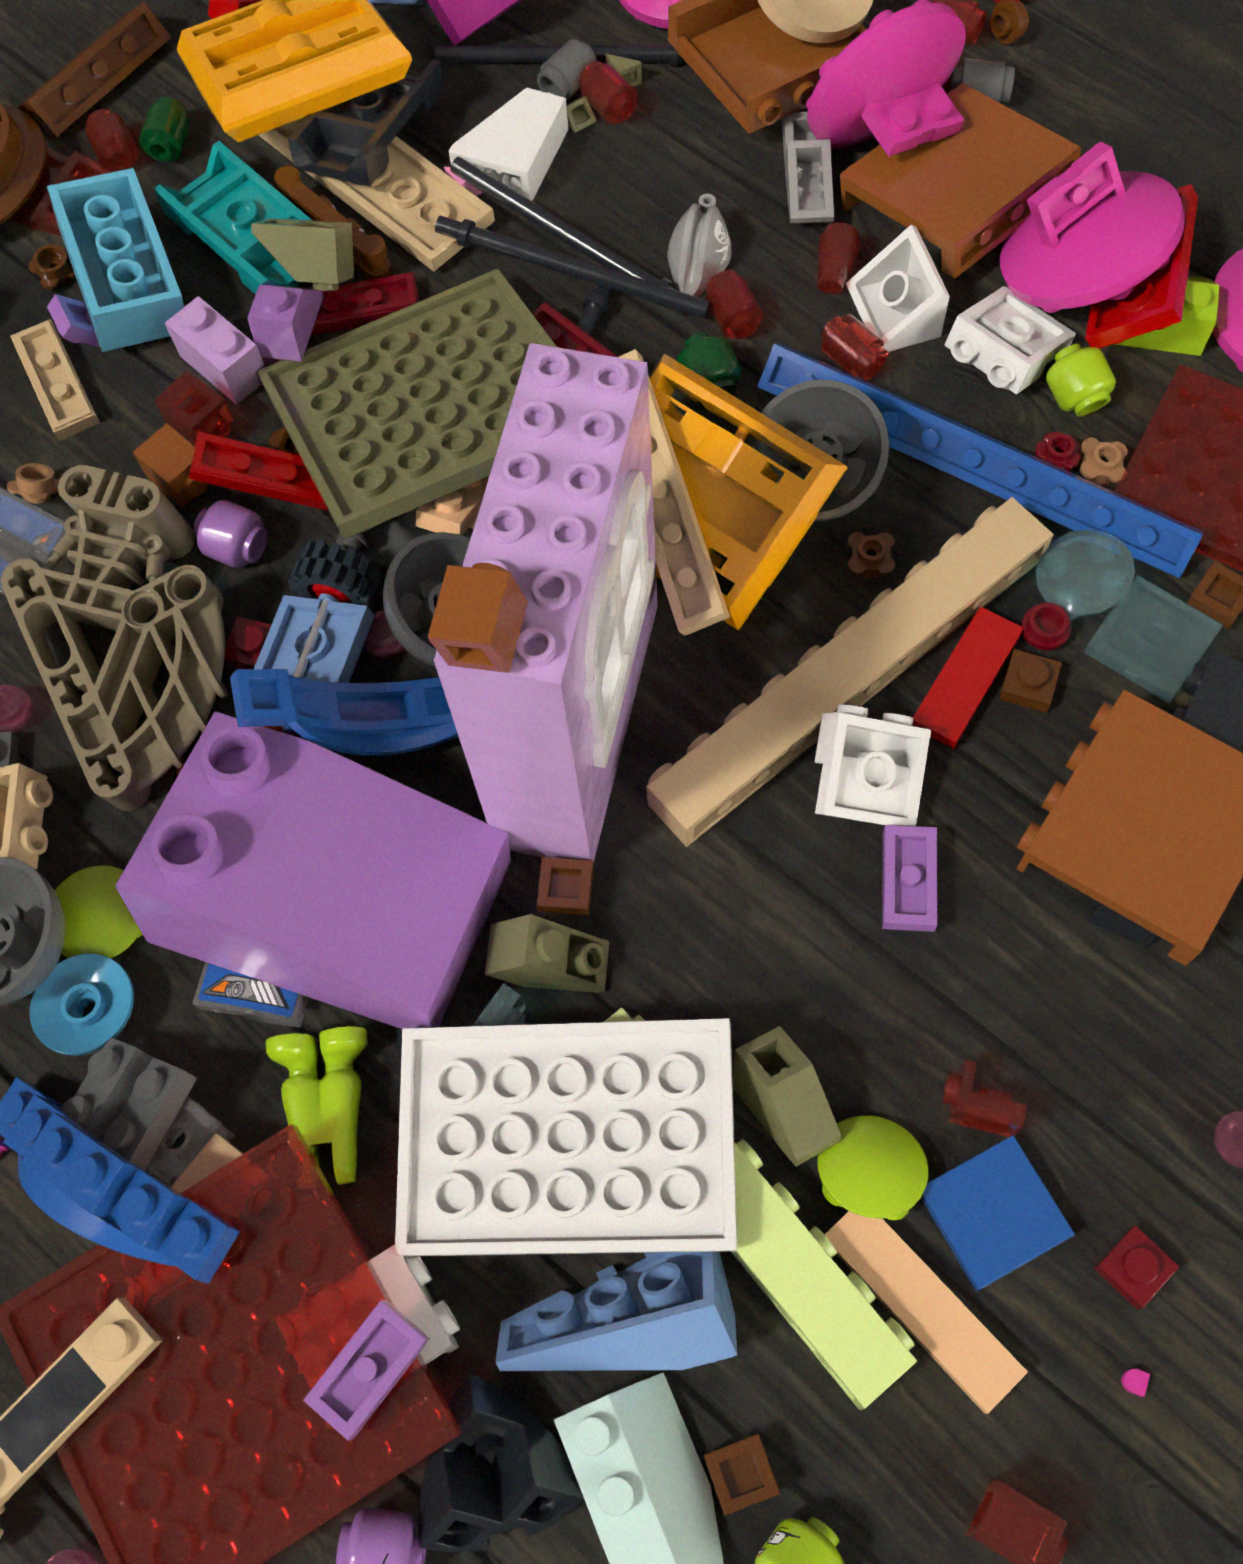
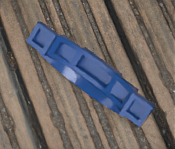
[230,669,459,756]
[0,1077,240,1284]

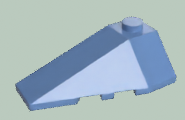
[496,1252,737,1371]

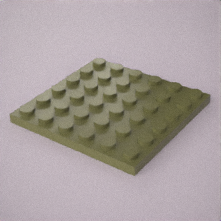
[257,269,557,540]

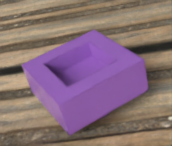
[47,294,100,347]

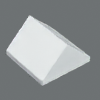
[846,225,950,354]

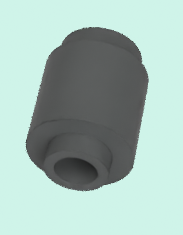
[537,39,597,100]
[950,58,1015,103]

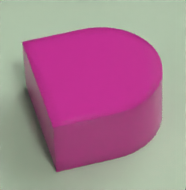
[1121,1369,1150,1397]

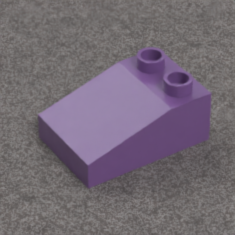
[115,712,511,1029]

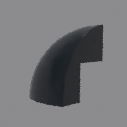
[418,1373,584,1552]

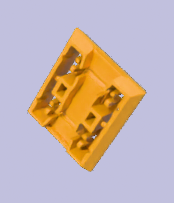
[177,0,412,142]
[649,354,848,631]

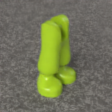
[266,1026,368,1189]

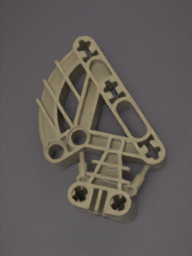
[1,465,227,811]

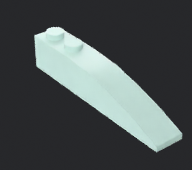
[554,1372,724,1564]

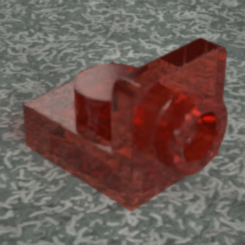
[942,1059,1027,1137]

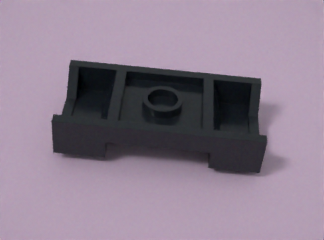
[288,60,444,187]

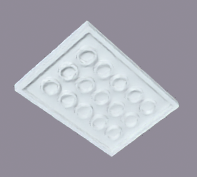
[395,1019,738,1256]

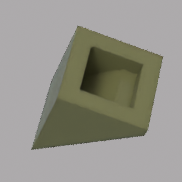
[606,54,642,93]
[566,96,596,133]

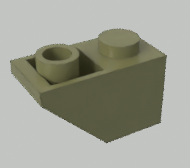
[485,914,609,993]
[733,1026,841,1167]

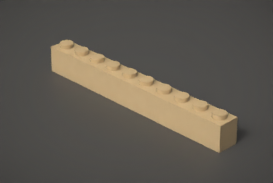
[646,497,1053,847]

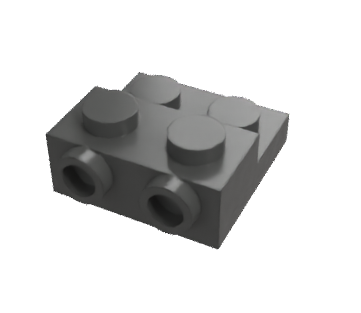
[60,1038,197,1171]

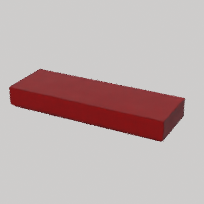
[189,431,328,511]
[912,606,1024,749]

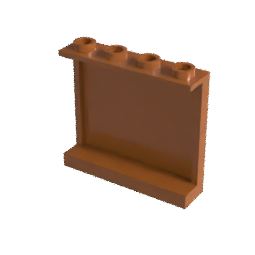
[668,0,867,134]
[840,83,1081,279]
[1016,690,1243,966]

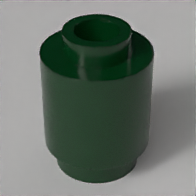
[139,97,190,162]

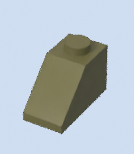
[251,218,354,291]

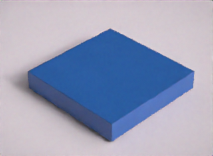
[921,1136,1075,1292]

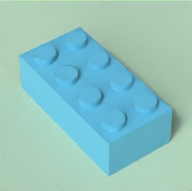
[47,168,184,352]

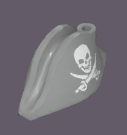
[667,194,732,297]

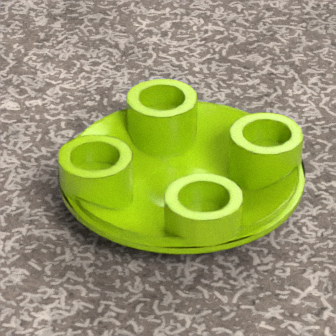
[55,866,143,959]
[817,1116,928,1220]

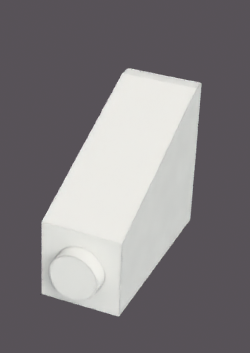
[449,88,568,201]

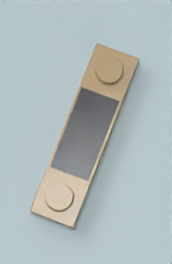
[0,1298,163,1508]

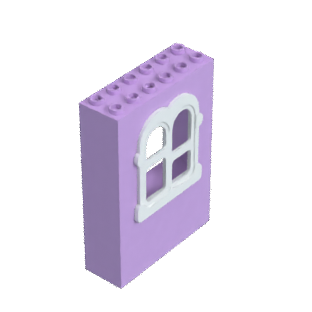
[434,343,658,863]

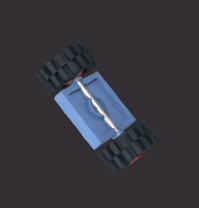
[235,540,383,740]

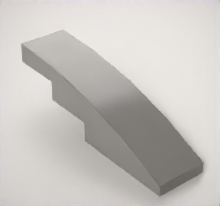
[782,108,834,223]

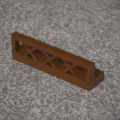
[16,2,172,139]

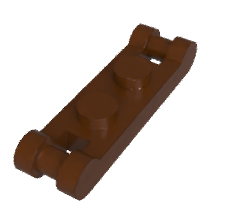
[274,166,393,280]

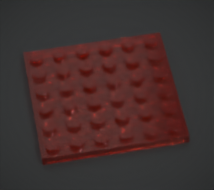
[0,1124,463,1564]

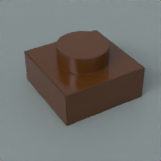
[1186,561,1243,630]
[999,649,1062,713]
[537,857,594,915]
[704,1434,780,1516]

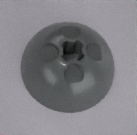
[748,379,889,521]
[383,532,471,667]
[0,857,65,1008]

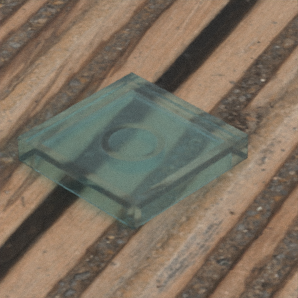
[1084,575,1223,703]

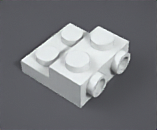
[945,286,1076,395]
[815,704,931,826]

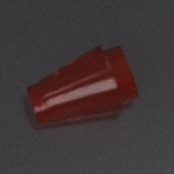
[817,223,862,294]

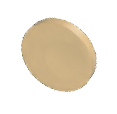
[758,0,873,43]

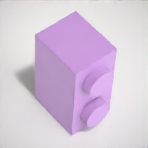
[165,296,265,405]

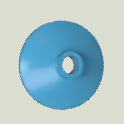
[30,954,134,1056]

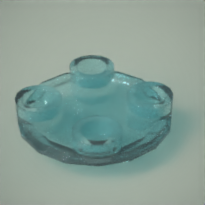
[1036,529,1135,619]

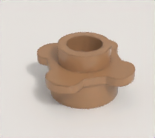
[1080,438,1128,485]
[7,463,59,504]

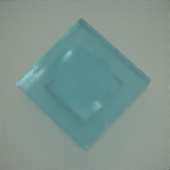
[473,984,526,1026]

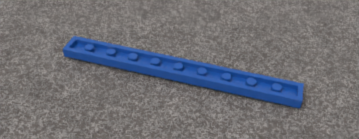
[757,343,1204,578]

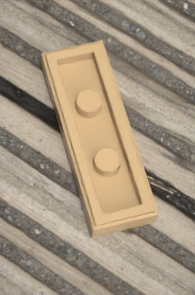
[10,319,100,441]

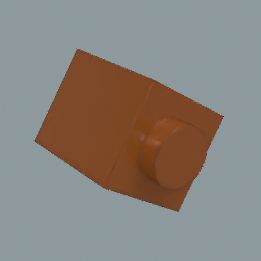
[133,423,209,508]
[428,563,528,673]

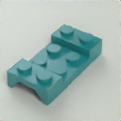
[153,141,311,295]

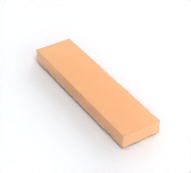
[825,1211,1028,1414]

